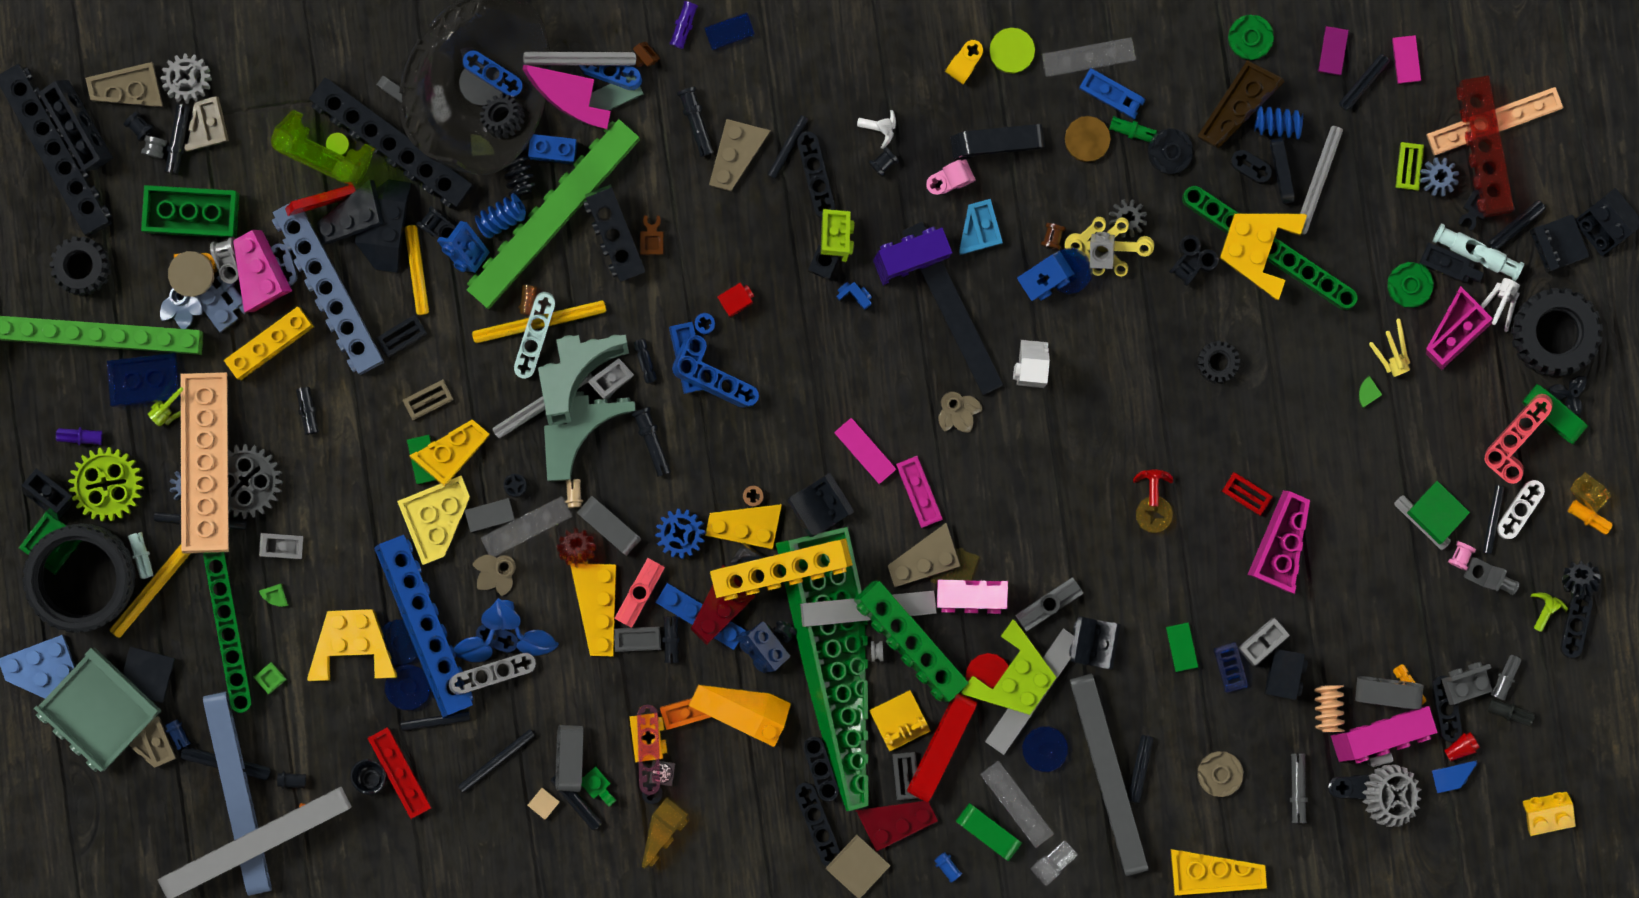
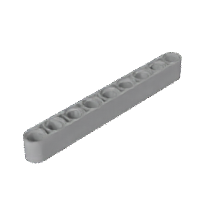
[158,787,352,898]

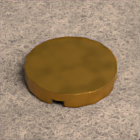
[1065,116,1111,162]

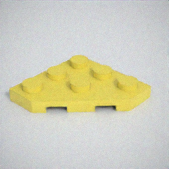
[397,476,470,565]

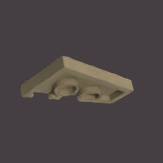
[709,119,771,191]

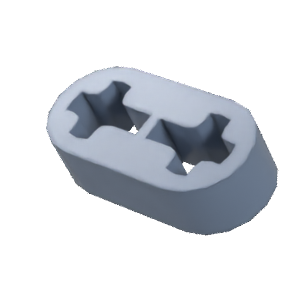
[271,244,297,286]

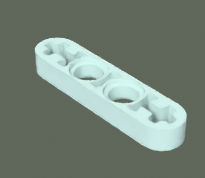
[514,292,555,379]

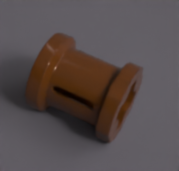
[1041,223,1066,250]

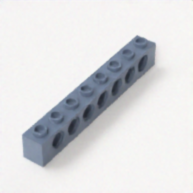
[272,199,384,375]

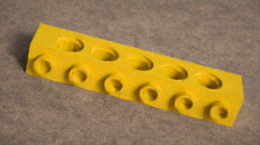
[710,538,852,601]

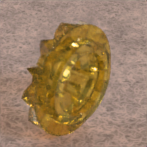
[1136,497,1173,533]

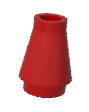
[1444,732,1480,762]

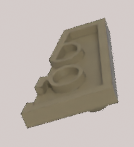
[85,62,164,107]
[888,523,960,587]

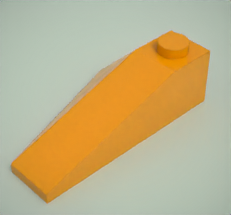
[688,685,791,747]

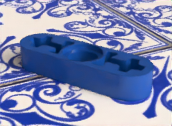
[462,51,522,97]
[579,65,642,90]

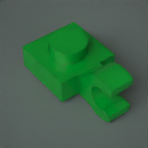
[581,767,617,807]

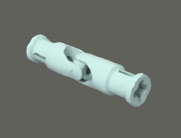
[1432,223,1524,281]

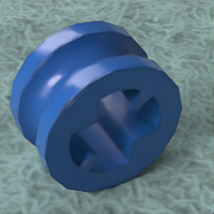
[695,313,715,334]

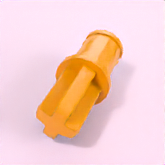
[1568,500,1612,535]

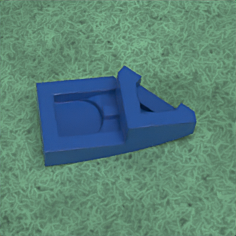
[1432,760,1478,793]

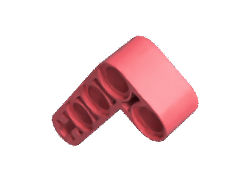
[1485,394,1553,484]

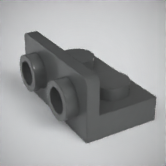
[1441,661,1493,705]

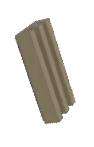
[403,379,454,421]

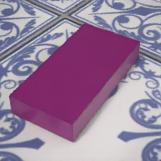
[1318,26,1349,76]

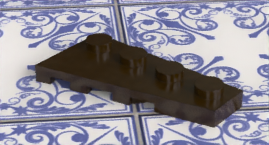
[1198,60,1285,148]

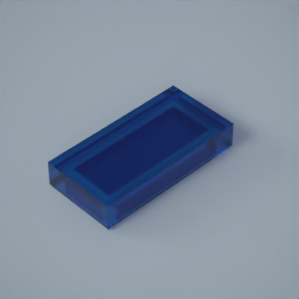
[704,13,755,50]

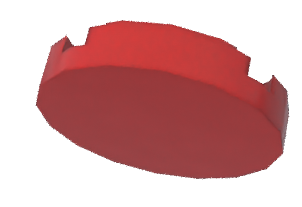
[965,653,1009,689]

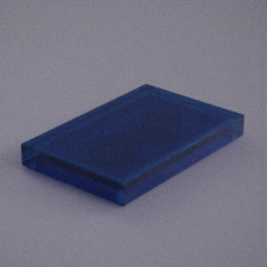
[107,353,180,407]

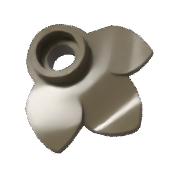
[938,391,982,433]
[473,554,516,596]

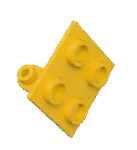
[869,690,930,752]

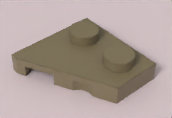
[184,96,229,152]

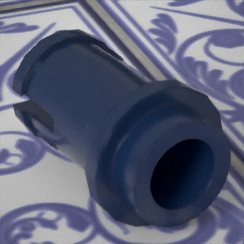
[165,719,191,750]

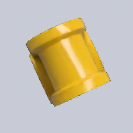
[944,40,983,84]

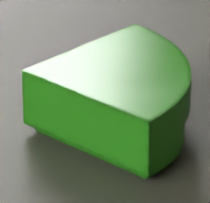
[1359,376,1382,408]
[259,584,289,607]

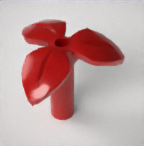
[1133,469,1173,507]

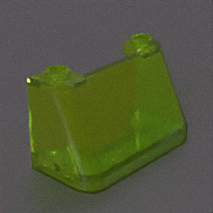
[271,109,375,186]

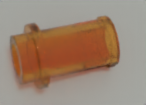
[518,285,537,315]

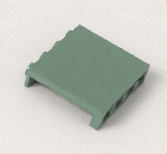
[34,648,161,772]

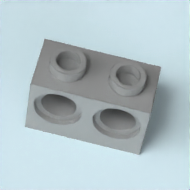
[1238,618,1290,666]

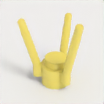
[1369,319,1410,377]

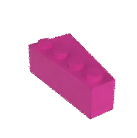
[1247,490,1310,594]

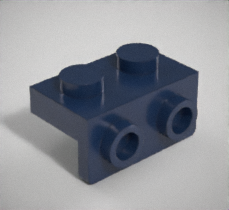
[736,622,790,673]

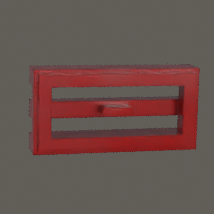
[1221,472,1273,516]

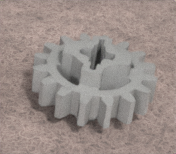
[161,53,212,104]

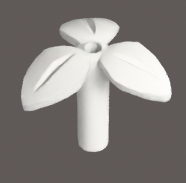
[857,110,896,149]

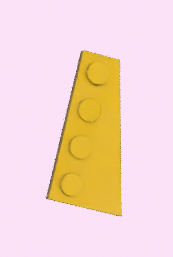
[570,563,616,656]
[1171,849,1267,895]

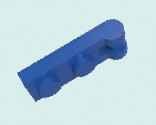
[1079,68,1145,120]

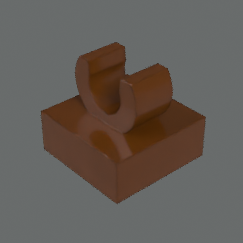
[633,41,661,68]

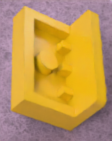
[1523,792,1576,836]

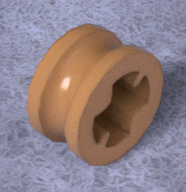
[743,486,764,507]

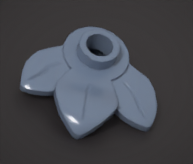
[160,288,202,329]

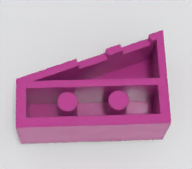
[233,230,292,312]
[1426,286,1493,370]

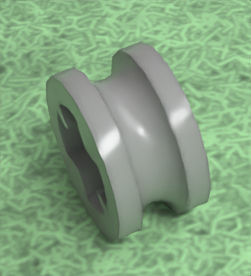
[871,641,883,662]

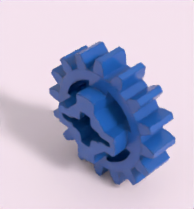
[655,509,706,559]

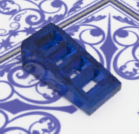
[1213,642,1248,693]

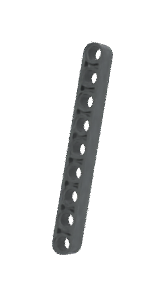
[1070,673,1148,877]

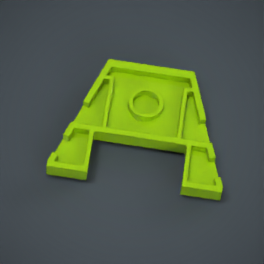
[961,619,1056,715]

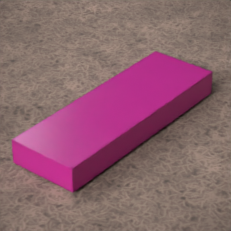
[834,418,896,484]
[896,456,943,528]

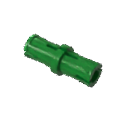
[1109,116,1157,142]

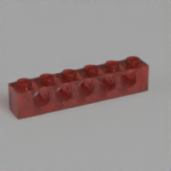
[1456,75,1514,218]

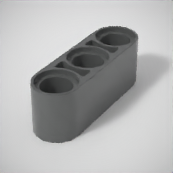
[577,495,641,556]
[1355,676,1424,709]
[555,725,583,792]

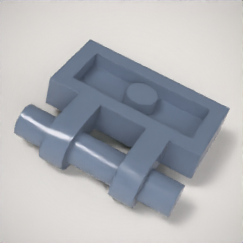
[196,276,248,333]

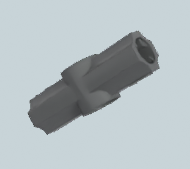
[1015,577,1084,632]

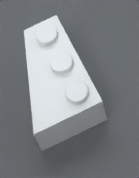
[1013,340,1050,388]

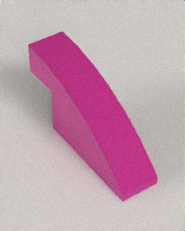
[523,65,611,129]

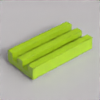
[1395,142,1424,191]

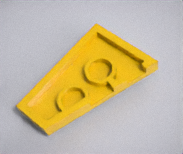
[410,420,490,487]
[705,504,782,549]

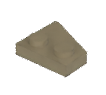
[129,716,177,768]

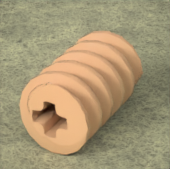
[1314,685,1345,732]

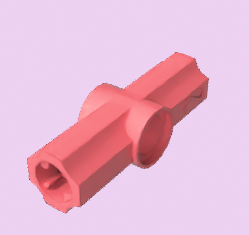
[614,558,665,628]

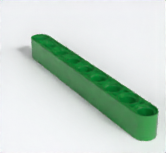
[1182,186,1357,310]
[203,552,251,713]

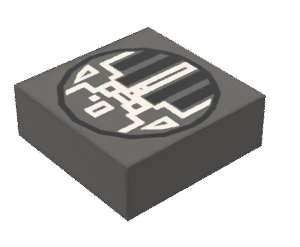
[649,760,675,786]

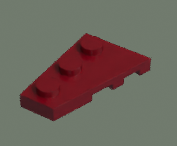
[856,801,938,852]

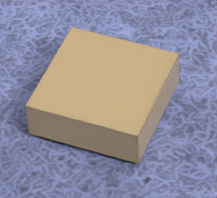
[527,787,560,820]

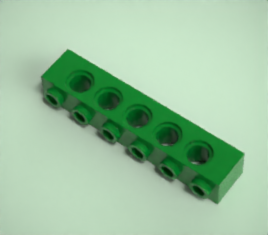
[854,581,969,702]

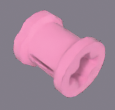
[1448,541,1476,571]

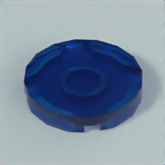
[1048,248,1093,294]
[381,619,418,665]
[385,665,431,710]
[1022,726,1068,772]

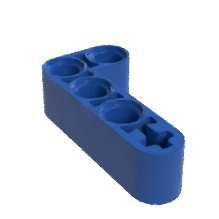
[672,335,759,408]

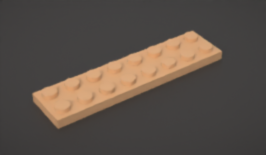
[181,372,229,553]

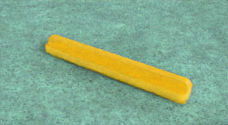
[404,225,429,315]

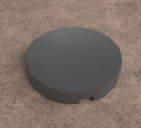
[459,61,505,106]

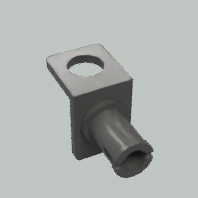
[1464,557,1519,595]

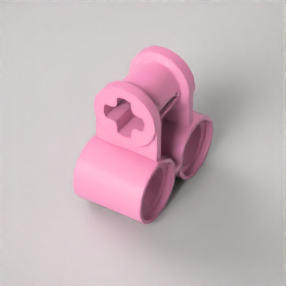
[926,159,976,195]

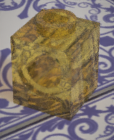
[1570,472,1611,513]

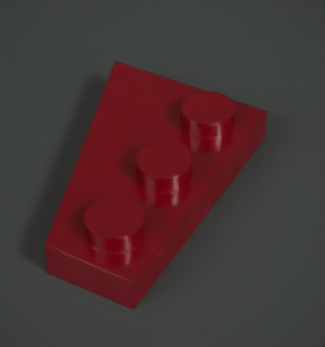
[691,565,755,645]

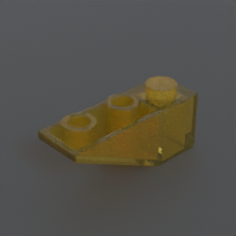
[642,797,689,869]

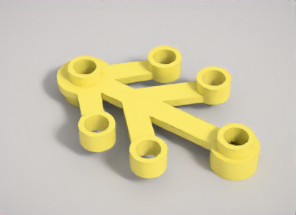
[1065,217,1154,277]

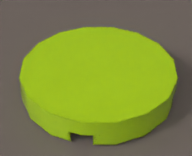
[989,28,1035,74]

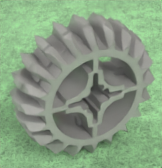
[1362,765,1422,827]

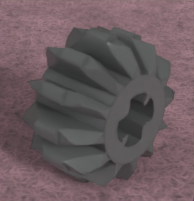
[1109,199,1147,238]

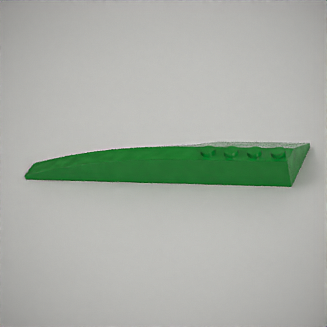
[776,527,868,811]

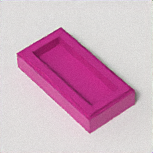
[1392,35,1421,84]

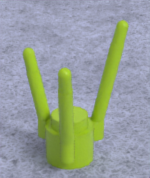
[148,380,183,427]

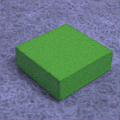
[254,662,287,694]

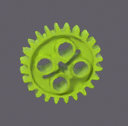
[68,447,144,521]

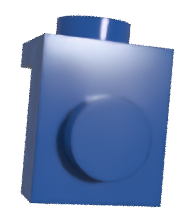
[836,282,872,310]

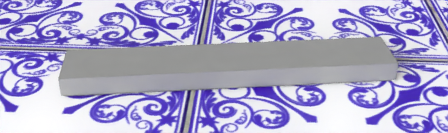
[800,591,936,627]
[985,628,1074,755]

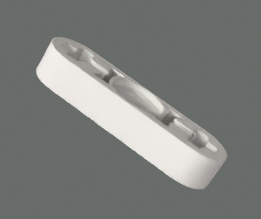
[1497,480,1545,539]

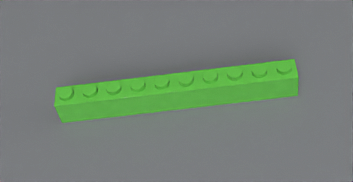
[467,119,640,310]
[0,316,204,355]

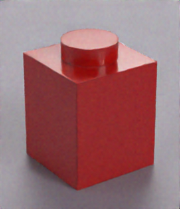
[717,282,754,318]

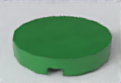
[1228,15,1274,61]
[1387,262,1434,308]

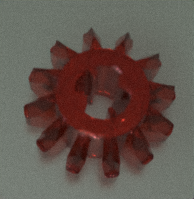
[557,527,596,568]

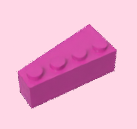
[1331,706,1438,763]

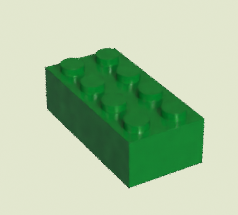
[141,185,240,239]

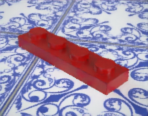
[367,727,432,819]

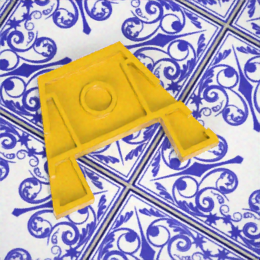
[1220,214,1307,300]
[308,609,397,681]

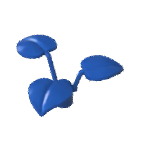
[453,598,559,662]

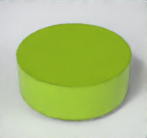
[326,133,350,156]

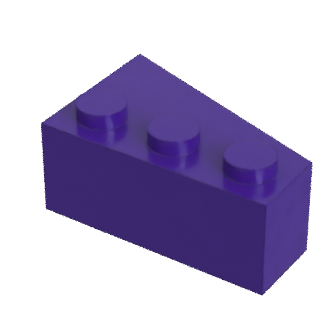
[873,227,952,285]

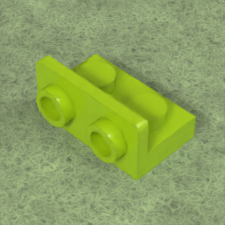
[821,209,854,262]

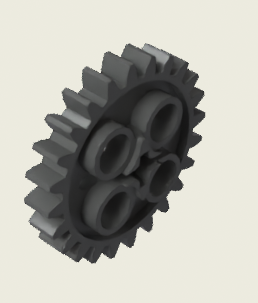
[228,444,283,519]

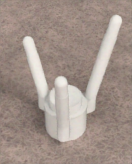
[1480,278,1520,332]

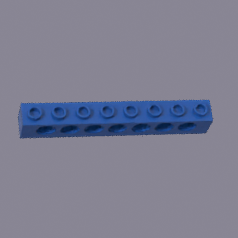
[374,535,473,717]

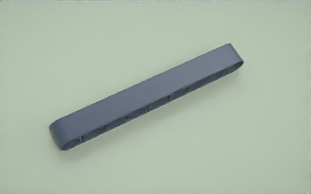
[203,691,272,896]

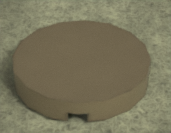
[168,251,214,297]
[1197,751,1244,797]

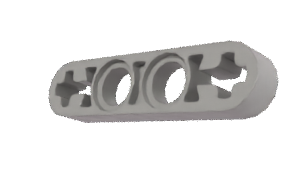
[449,653,536,695]

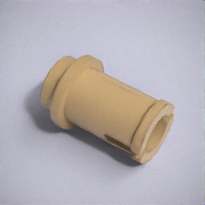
[565,479,583,508]

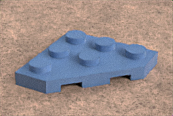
[0,635,75,698]

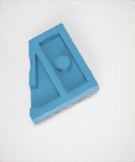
[959,199,1003,255]

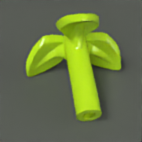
[1531,593,1569,632]

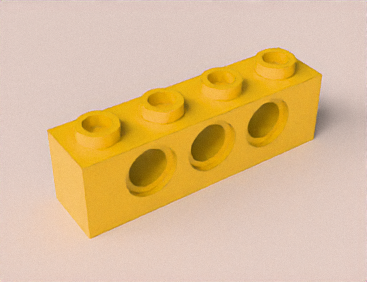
[224,307,314,380]

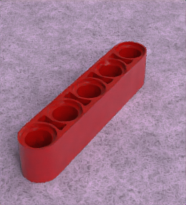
[907,693,977,803]

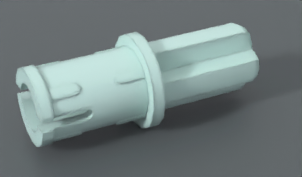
[128,532,153,579]

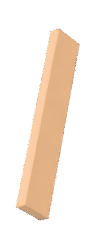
[1426,87,1563,156]

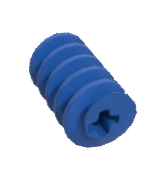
[1254,106,1303,139]
[475,193,526,238]

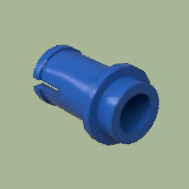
[934,852,962,883]

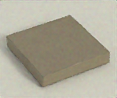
[826,835,890,898]

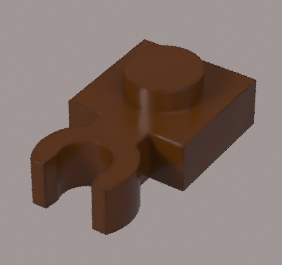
[640,216,664,255]

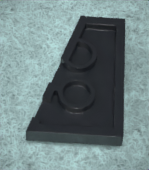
[317,180,384,245]

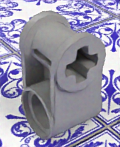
[210,237,239,284]

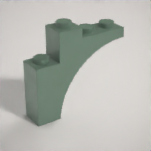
[538,335,629,426]
[544,392,636,481]

